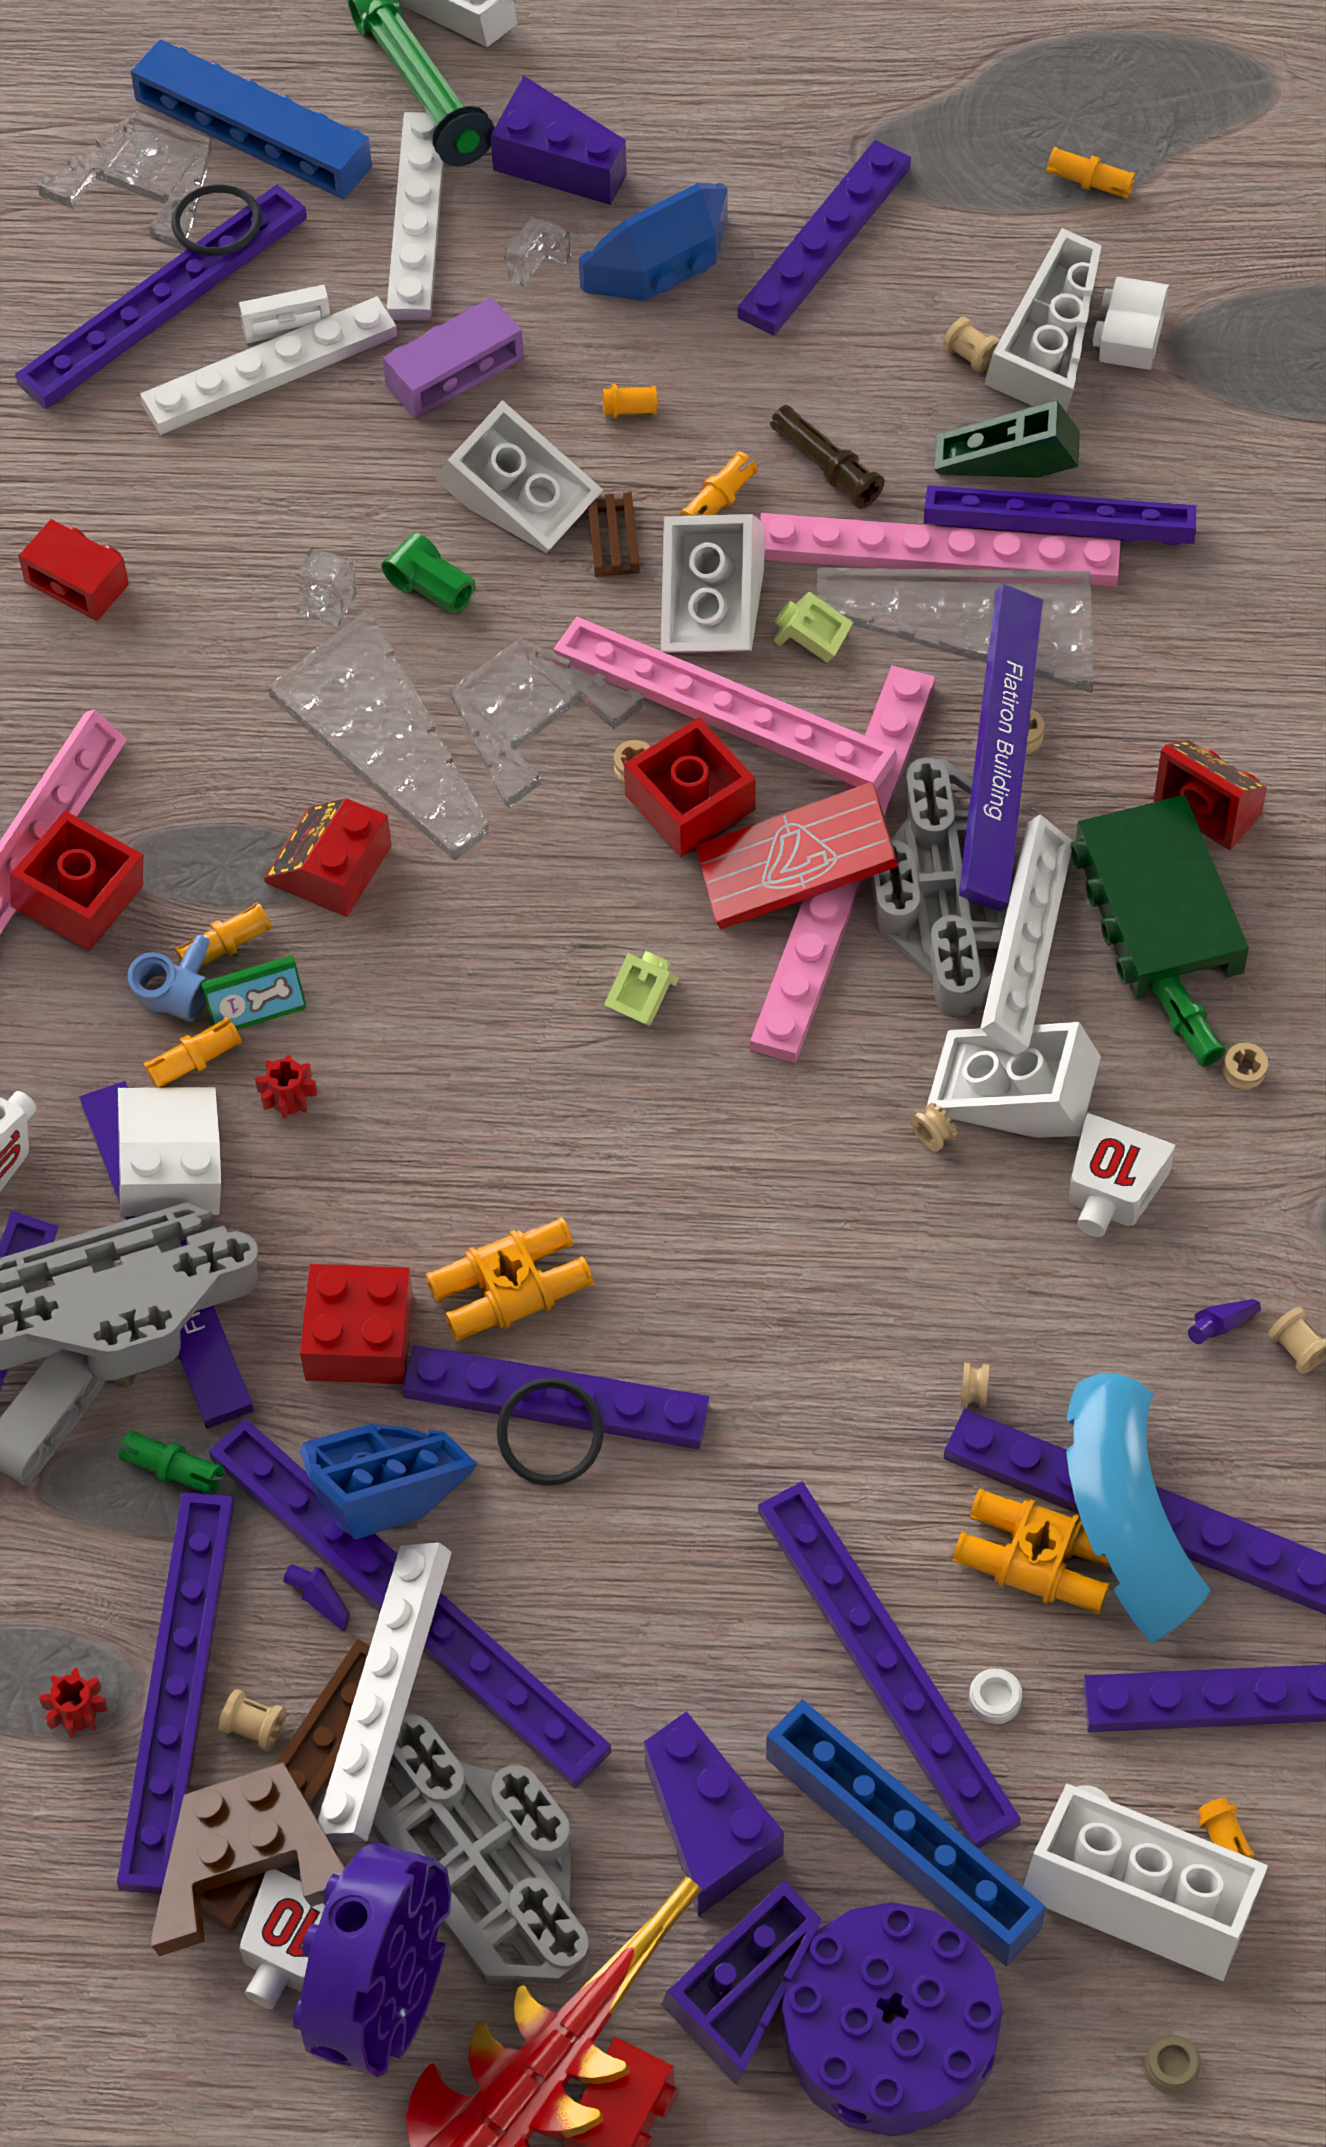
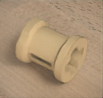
[943,317,1000,373]
[1268,1306,1326,1374]
[218,1689,286,1752]

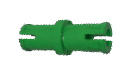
[1151,976,1226,1067]
[119,1430,224,1495]

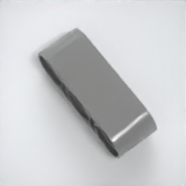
[0,1349,106,1485]

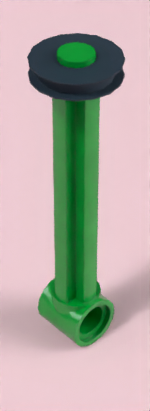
[347,0,495,167]

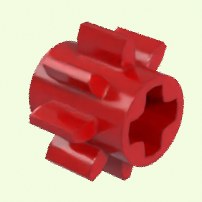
[255,1054,318,1118]
[39,1668,108,1738]

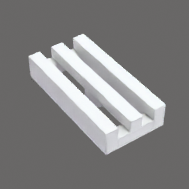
[239,285,330,344]

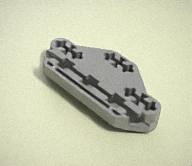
[870,758,1012,1017]
[0,1202,258,1380]
[371,1714,590,1988]

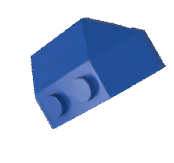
[578,183,728,301]
[300,1424,478,1540]

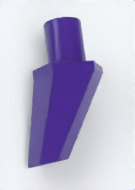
[1188,1299,1261,1344]
[283,1564,350,1631]

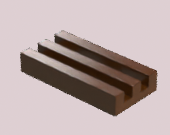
[588,492,640,577]

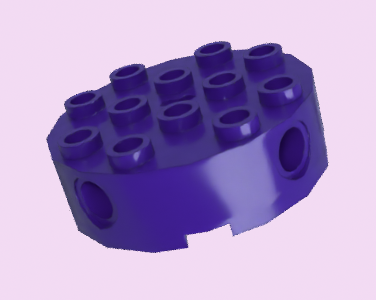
[293,1842,451,2077]
[781,1902,1003,2136]

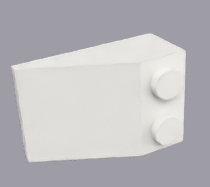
[435,400,603,553]
[661,514,765,653]
[927,1022,1101,1138]
[118,1087,221,1216]

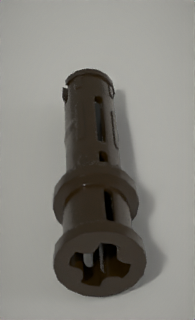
[770,405,885,509]

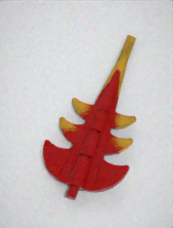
[406,1876,702,2147]

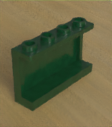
[1070,795,1249,999]

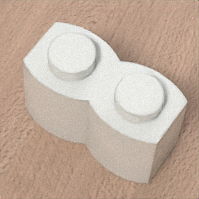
[1093,276,1169,370]

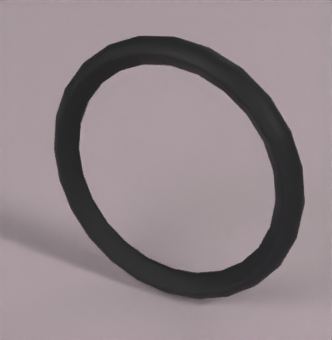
[171,184,262,256]
[497,1378,604,1486]

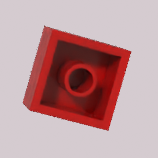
[624,717,756,857]
[10,810,144,951]
[300,1264,413,1384]

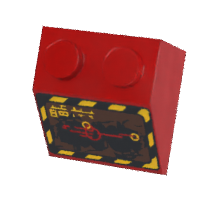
[1153,740,1267,851]
[264,798,392,917]

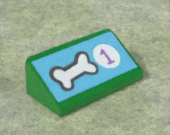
[201,956,306,1030]

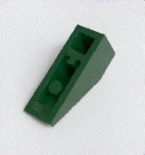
[934,400,1080,478]

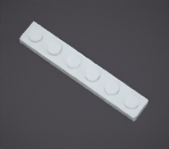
[387,112,444,321]
[140,296,398,435]
[980,814,1073,1056]
[318,1542,452,1843]

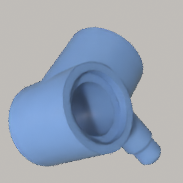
[128,934,210,1023]

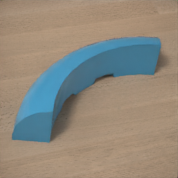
[1066,1373,1211,1644]

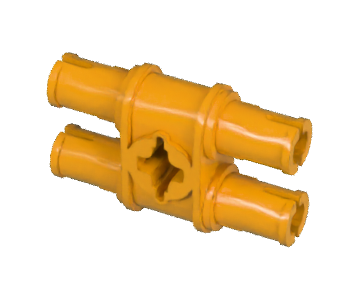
[425,1217,594,1342]
[952,1488,1112,1615]

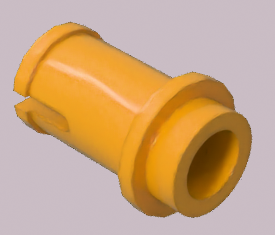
[602,384,657,419]
[1198,1797,1255,1859]

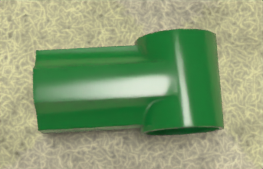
[381,533,476,613]

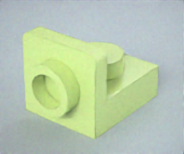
[772,592,853,663]
[604,951,679,1027]

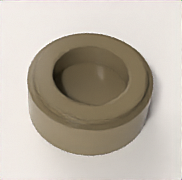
[1144,2035,1201,2094]

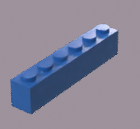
[130,39,372,200]
[766,1699,1046,1967]

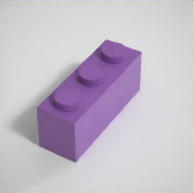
[383,297,524,419]

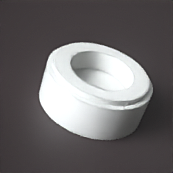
[969,1668,1022,1724]

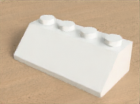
[1023,1783,1268,1981]

